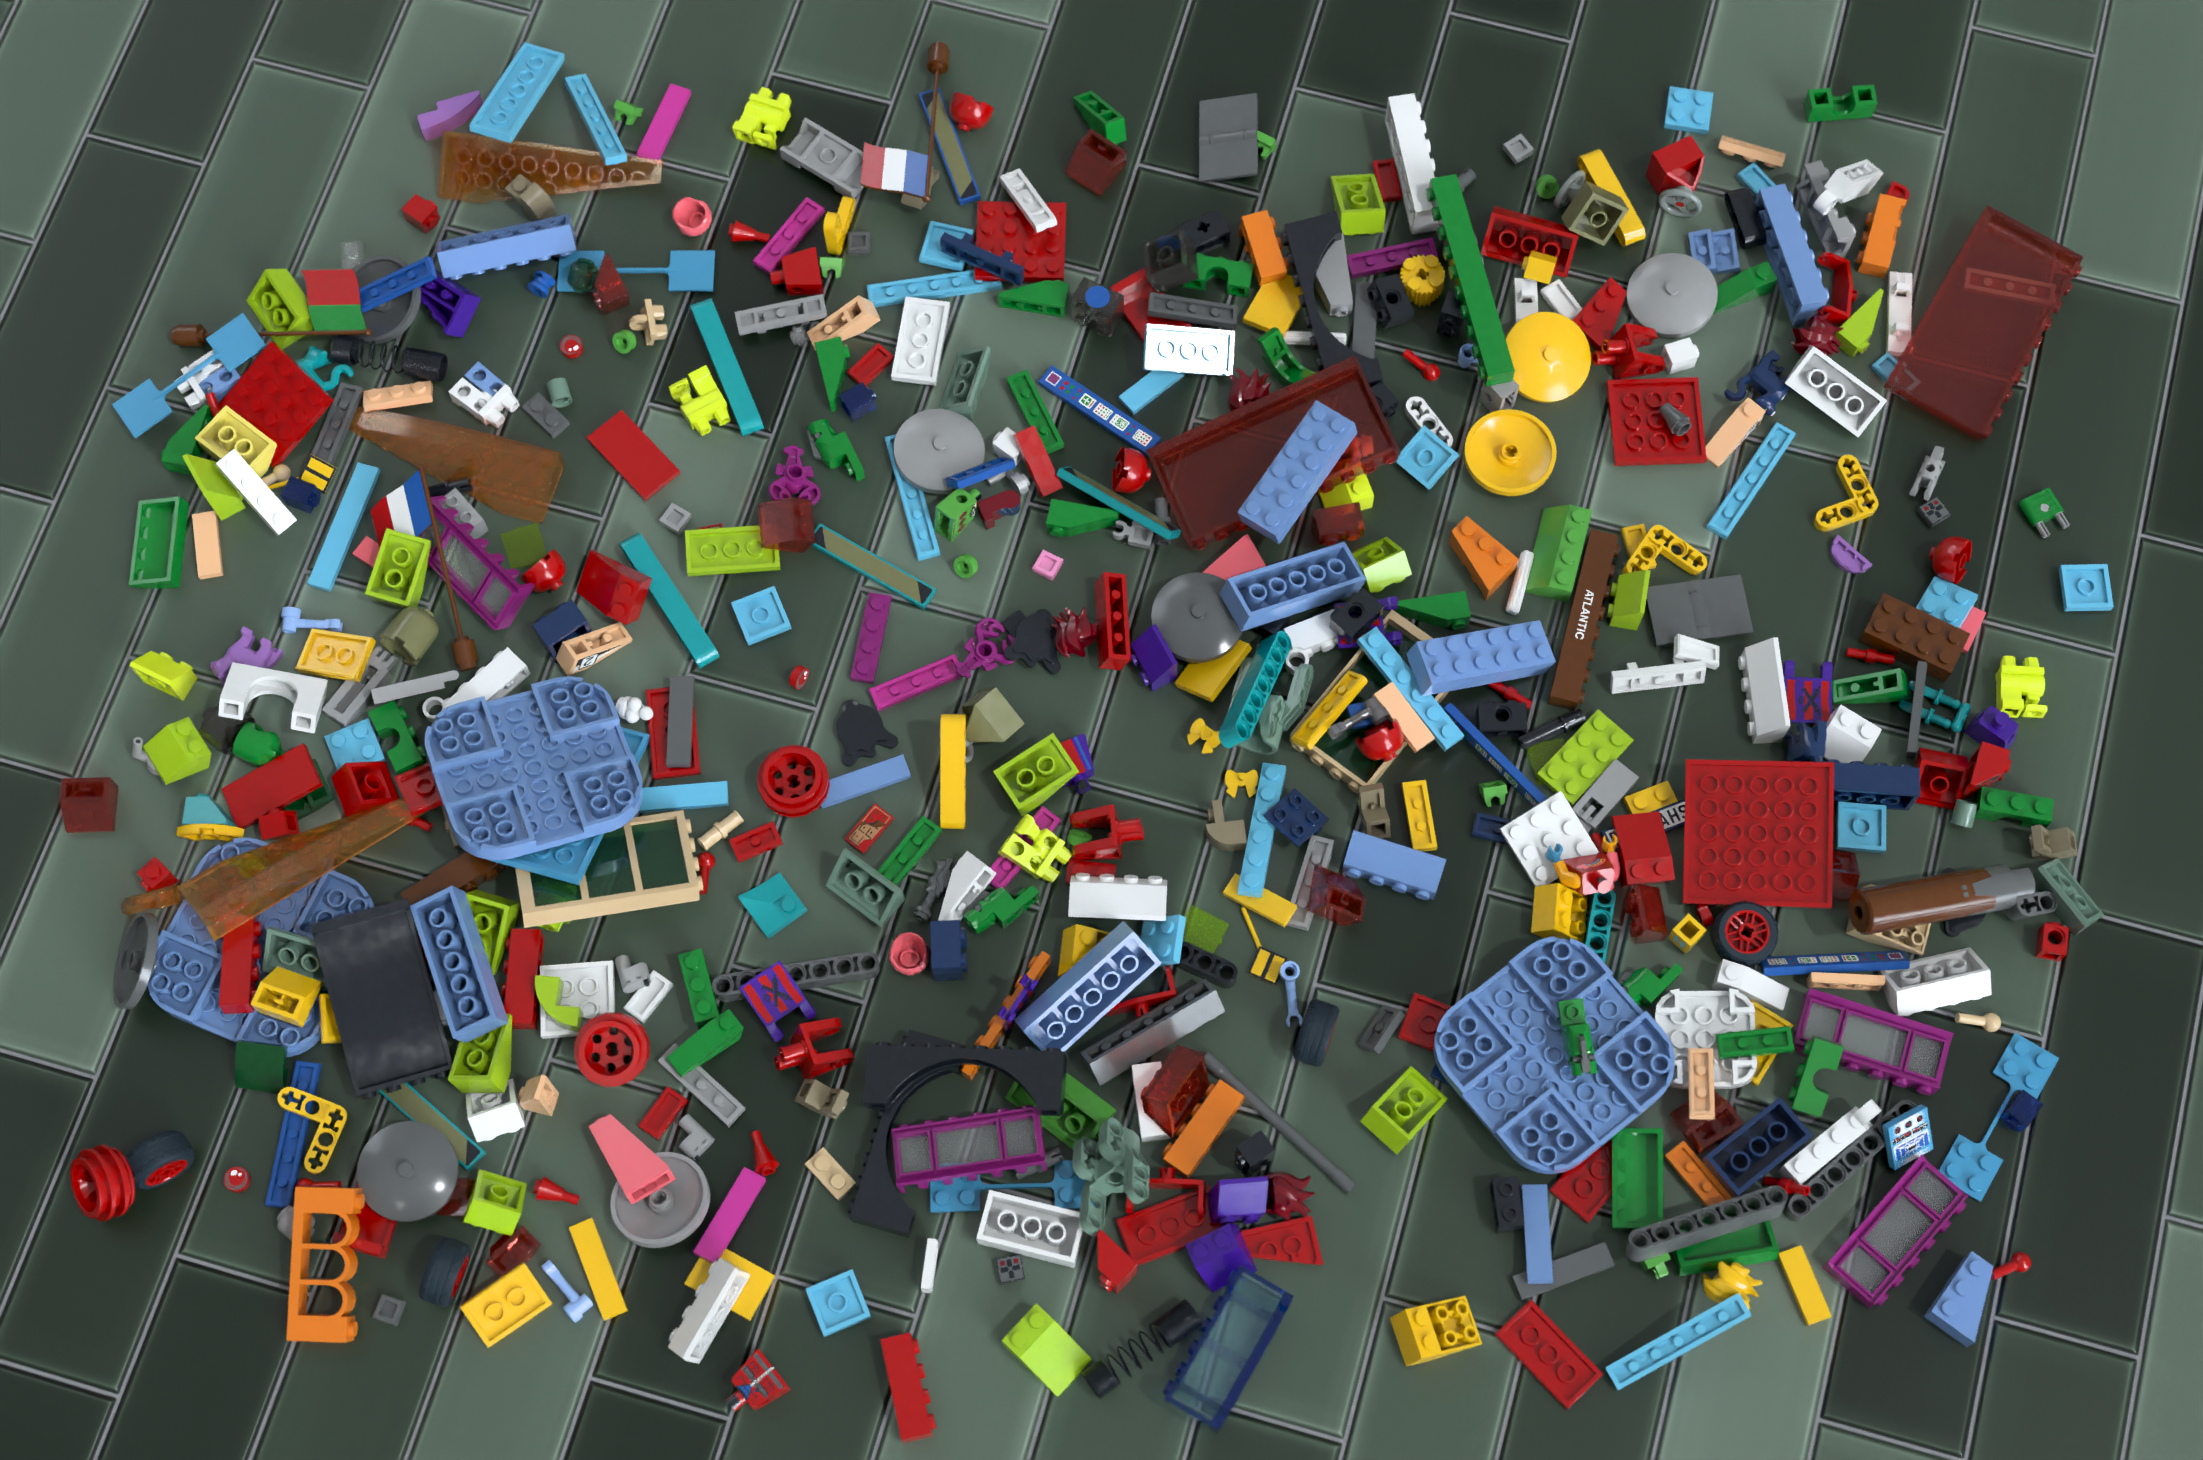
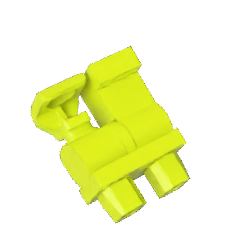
[732,87,792,150]
[668,365,730,436]
[1995,656,2048,718]
[997,814,1072,883]

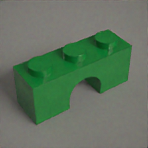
[1803,84,1878,122]
[1183,253,1254,298]
[368,700,427,775]
[1974,786,2054,828]
[678,948,720,1030]
[1788,1035,1844,1117]

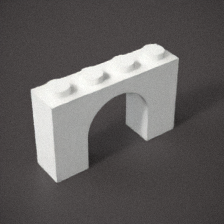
[218,662,328,733]

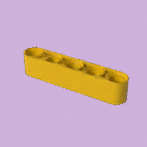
[1577,149,1646,247]
[940,714,966,829]

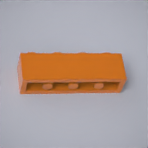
[1162,1079,1244,1179]

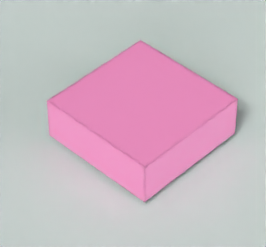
[1032,550,1063,581]

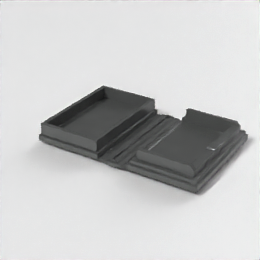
[1199,93,1258,183]
[1646,574,1754,648]

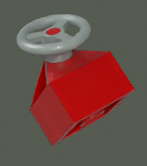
[1645,135,1705,217]

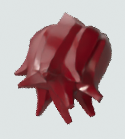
[1791,312,1843,357]
[1228,368,1271,417]
[1050,607,1101,658]
[1263,1171,1315,1220]

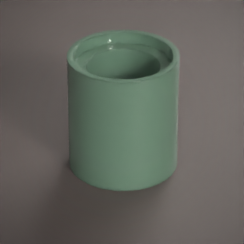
[547,378,572,408]
[1951,799,1978,828]

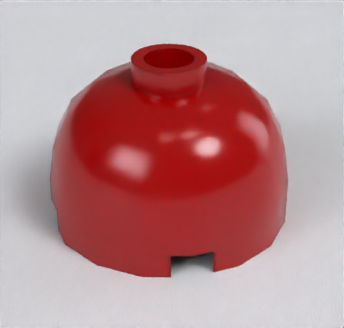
[949,92,994,132]
[1111,447,1151,493]
[1929,536,1972,584]
[520,548,566,593]
[1354,718,1404,762]

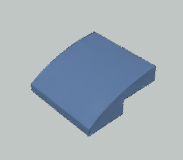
[1688,228,1741,274]

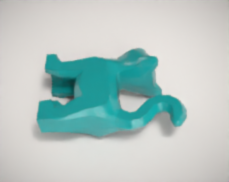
[295,346,354,391]

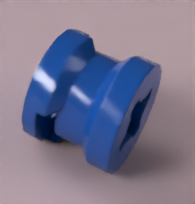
[527,270,556,298]

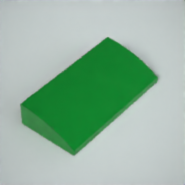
[129,496,189,589]
[1612,1128,1664,1230]
[1672,1209,1779,1276]

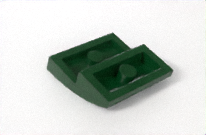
[284,759,334,820]
[235,1040,288,1093]

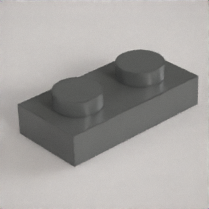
[522,392,570,439]
[1358,1005,1405,1055]

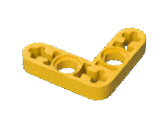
[823,196,855,256]
[1814,455,1879,532]
[1623,525,1707,575]
[277,1087,347,1175]

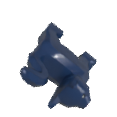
[1724,349,1793,416]
[1784,720,1827,762]

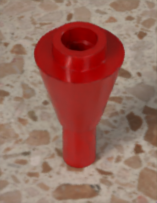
[728,220,770,243]
[750,1130,779,1176]
[533,1176,580,1205]

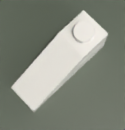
[938,851,997,921]
[1712,959,1789,1012]

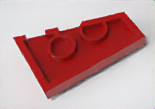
[1572,277,1627,351]
[1241,1215,1323,1266]

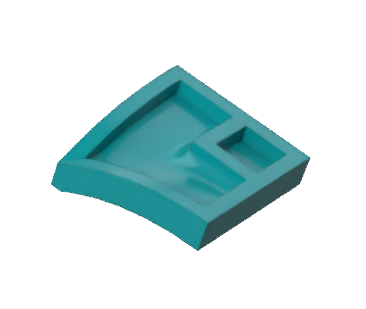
[738,872,808,939]

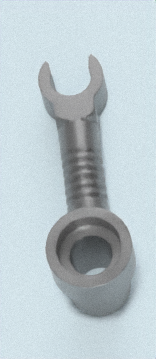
[1327,697,1391,740]

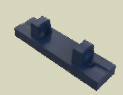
[940,232,1024,286]

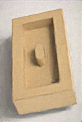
[805,1147,856,1201]

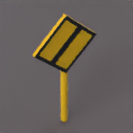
[267,454,337,493]
[1241,907,1288,986]

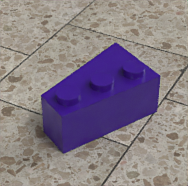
[421,269,481,338]

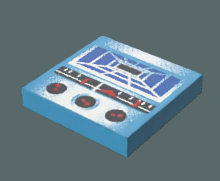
[1882,1104,1934,1170]

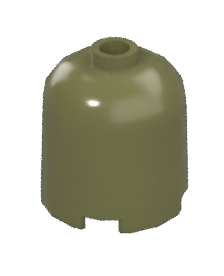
[379,607,439,666]

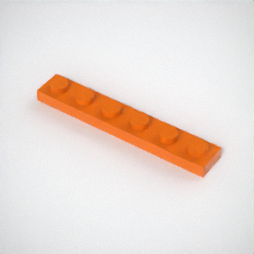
[961,951,1051,1081]

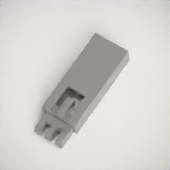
[322,646,398,728]
[370,670,459,704]
[1572,759,1639,833]

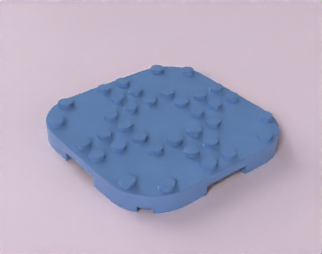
[425,676,643,861]
[148,838,376,1057]
[1433,937,1675,1174]

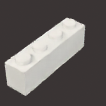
[214,449,296,536]

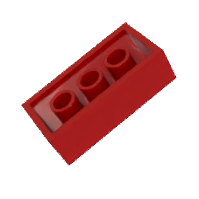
[1481,206,1579,278]

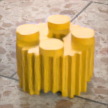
[1399,254,1445,307]

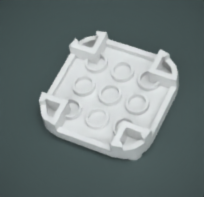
[1655,988,1757,1089]

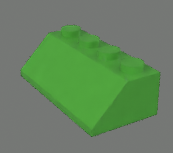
[1525,504,1592,603]
[1005,1072,1117,1149]

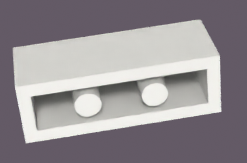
[1132,1061,1175,1143]

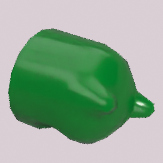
[233,721,286,766]

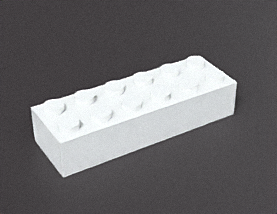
[1385,93,1438,234]

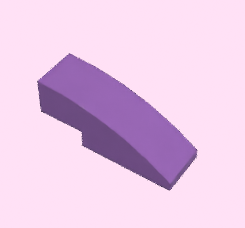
[417,90,483,141]

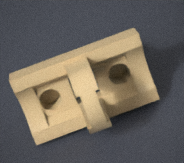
[629,299,668,346]

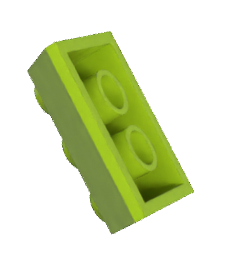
[246,269,314,349]

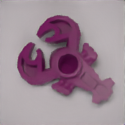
[768,445,821,508]
[955,618,1016,679]

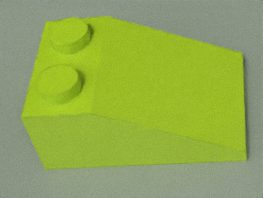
[1331,174,1386,236]
[182,454,246,521]
[365,528,431,608]
[993,733,1079,816]
[466,889,520,975]
[448,1014,512,1093]
[1360,1066,1448,1155]
[1001,1303,1092,1398]

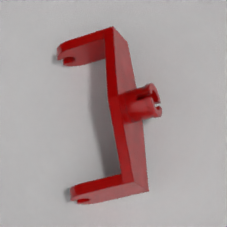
[1818,252,1858,325]
[1105,965,1178,1019]
[1126,1167,1206,1216]

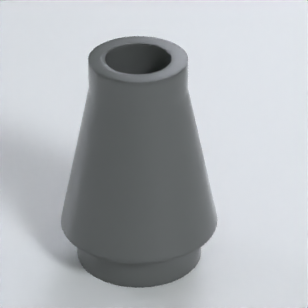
[1659,403,1692,436]

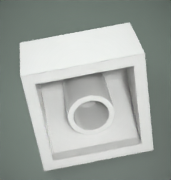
[1823,705,1882,763]
[466,1078,525,1143]

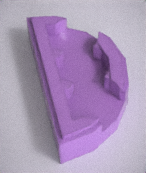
[1830,534,1873,574]

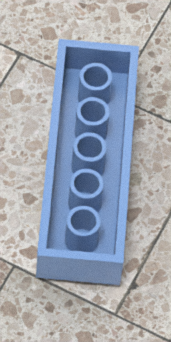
[1755,184,1829,326]
[437,213,576,280]
[1237,400,1357,544]
[1219,541,1367,632]
[1406,620,1556,696]
[410,886,509,1043]
[1014,921,1161,1052]

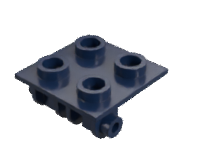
[1263,788,1329,848]

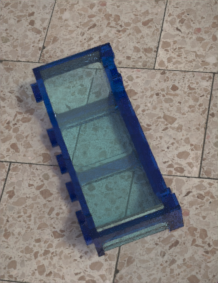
[1163,1265,1294,1434]

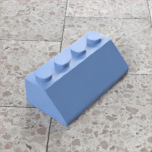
[1342,830,1446,900]

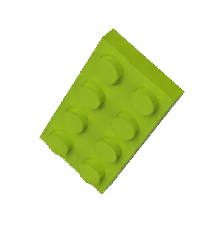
[685,524,781,577]
[1536,709,1634,807]

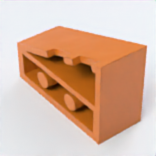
[1856,193,1907,279]
[1238,210,1289,286]
[1449,516,1519,601]

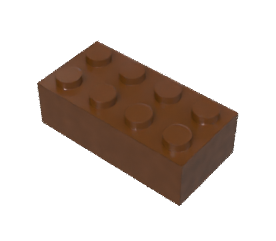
[1859,593,1970,682]

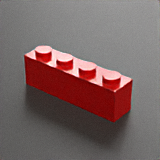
[1094,572,1131,670]
[219,913,263,1014]
[502,929,544,1030]
[881,1332,936,1443]

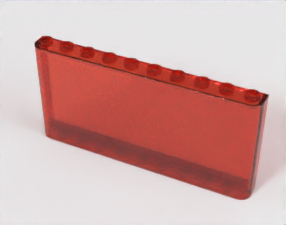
[1883,205,2083,441]
[1146,355,1401,550]

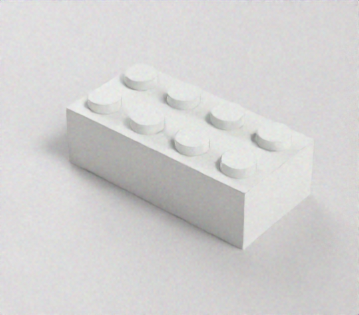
[977,1190,1084,1268]

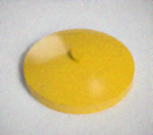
[1505,312,1591,403]
[1464,409,1557,496]

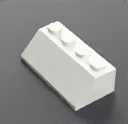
[1785,345,1887,437]
[1738,637,1791,744]
[1068,873,1167,921]
[1878,947,1991,1016]
[668,1258,751,1364]

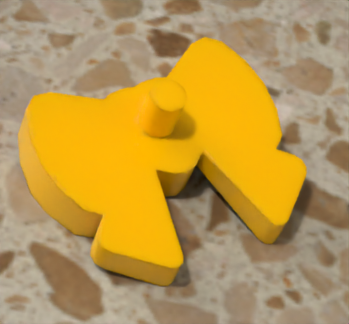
[1187,718,1221,754]
[1225,769,1258,798]

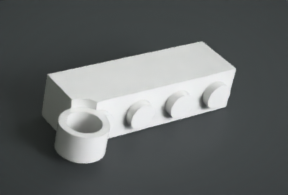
[1813,159,1883,216]
[1284,609,1338,675]
[422,647,531,723]
[1778,1099,1882,1184]

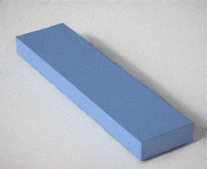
[821,754,911,809]
[1521,1184,1553,1284]

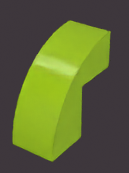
[535,975,584,1032]

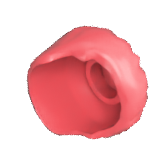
[672,197,712,236]
[889,932,930,976]

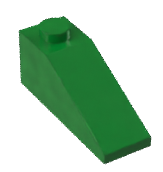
[1073,90,1126,147]
[1713,261,1778,315]
[998,280,1070,318]
[814,336,850,412]
[161,405,213,476]
[1046,499,1119,537]
[1395,591,1471,630]
[1832,668,1910,704]
[666,1009,744,1077]

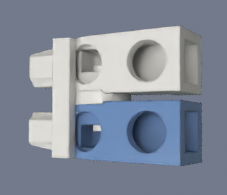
[174,350,241,410]
[449,362,519,428]

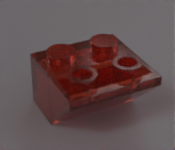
[1065,129,1126,196]
[60,777,119,833]
[1307,865,1366,926]
[1624,884,1668,944]
[1669,1091,1744,1155]

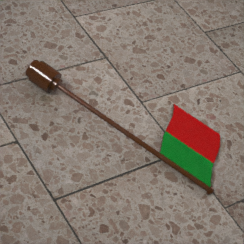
[171,269,372,347]

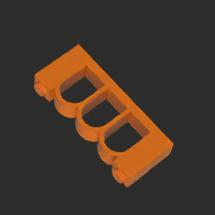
[286,1186,365,1343]

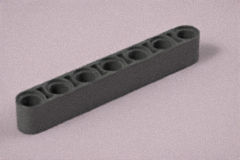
[712,952,880,1002]
[1784,1100,1917,1222]
[1625,1185,1788,1262]

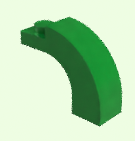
[1257,327,1325,404]

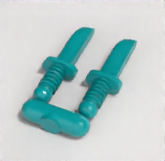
[1899,681,1971,733]

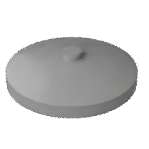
[1626,253,1718,338]
[893,409,985,494]
[610,1152,710,1248]

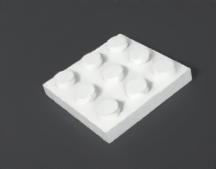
[1499,791,1599,886]
[540,960,616,1039]

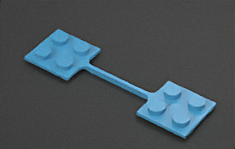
[557,251,715,292]
[112,313,267,438]
[1939,1033,2059,1202]
[930,1160,1095,1213]

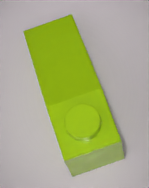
[1835,288,1884,358]

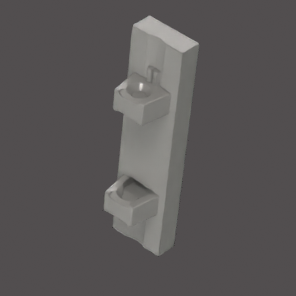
[735,294,828,335]

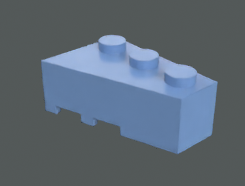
[1924,1251,1994,1347]

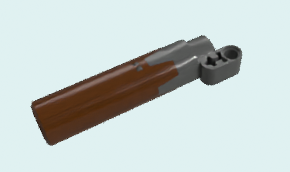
[1848,864,2057,935]

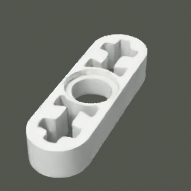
[1405,396,1453,447]

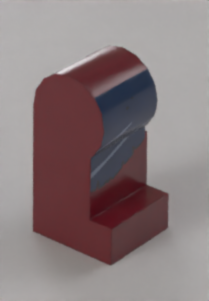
[977,490,1021,530]

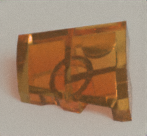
[121,884,182,915]

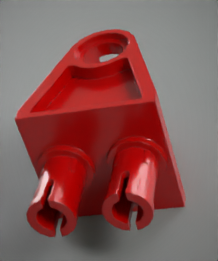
[1592,323,1666,380]
[1069,804,1144,860]
[774,1018,855,1079]

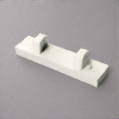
[1000,168,1057,233]
[1886,271,1912,357]
[1513,278,1538,324]
[1610,658,1706,694]

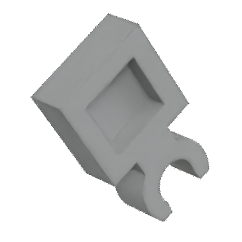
[1113,520,1154,550]

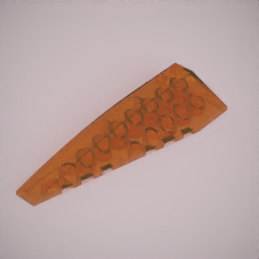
[438,131,664,203]
[349,407,565,524]
[177,797,425,941]

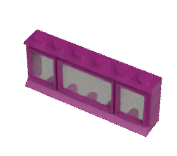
[420,495,535,630]
[1793,988,1954,1095]
[891,1105,1048,1193]
[1822,1154,1969,1309]

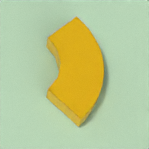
[176,824,244,842]

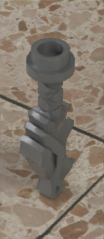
[913,858,954,922]

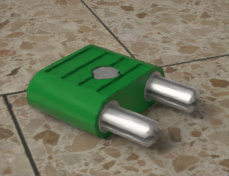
[2018,488,2070,538]

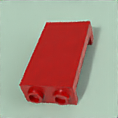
[1110,266,1192,343]
[332,1183,398,1259]

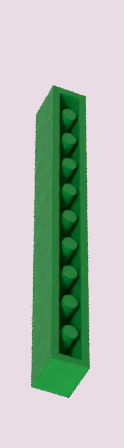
[1426,174,1515,387]

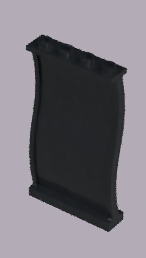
[310,898,453,1100]

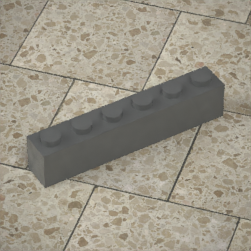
[1080,979,1225,1086]

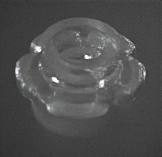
[790,325,808,347]

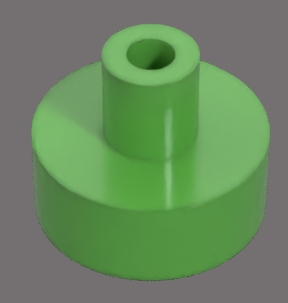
[1536,175,1559,199]
[612,329,636,354]
[953,554,978,579]
[1067,829,1092,851]

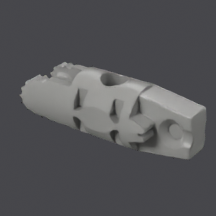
[1909,446,1945,501]

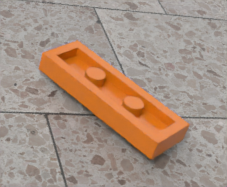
[1664,1140,1732,1207]

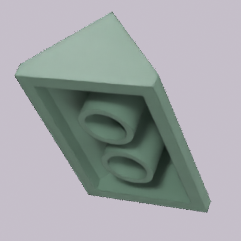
[939,346,992,421]
[825,848,905,927]
[2033,858,2104,936]
[262,926,327,990]

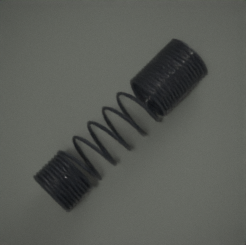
[330,335,448,382]
[1082,1299,1203,1399]

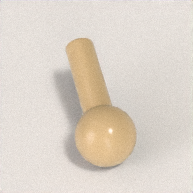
[261,464,291,486]
[1955,1013,2001,1032]

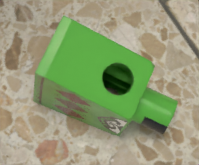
[934,488,982,542]

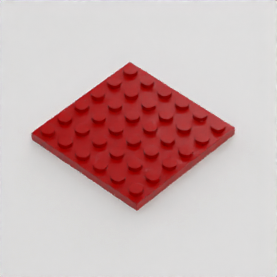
[1683,759,1834,908]

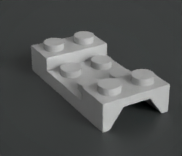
[780,117,864,198]
[1795,160,1856,258]

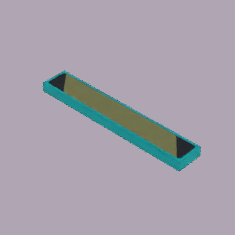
[1057,466,1181,540]
[807,523,937,610]
[379,1083,486,1172]

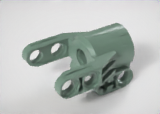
[1228,657,1314,755]
[1072,1117,1150,1235]

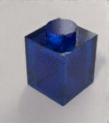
[839,382,877,422]
[281,476,321,514]
[2000,1089,2044,1133]

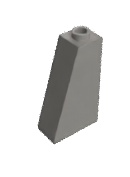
[1314,232,1353,317]

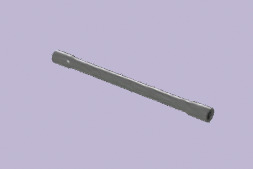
[1200,1051,1357,1194]

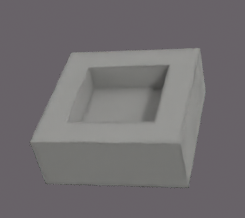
[1502,134,1534,165]
[659,503,692,535]

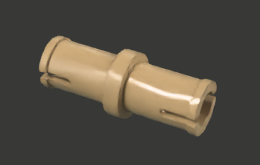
[697,810,744,851]

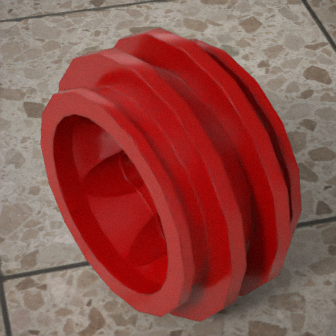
[757,745,830,818]
[574,1012,650,1087]
[70,1144,135,1222]

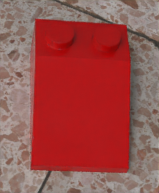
[576,550,652,625]
[1612,811,1675,888]

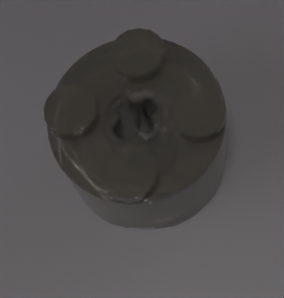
[198,704,256,754]

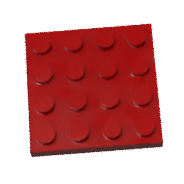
[975,201,1066,282]
[219,341,334,467]
[1606,377,1707,466]

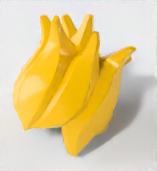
[1702,1262,1762,1309]

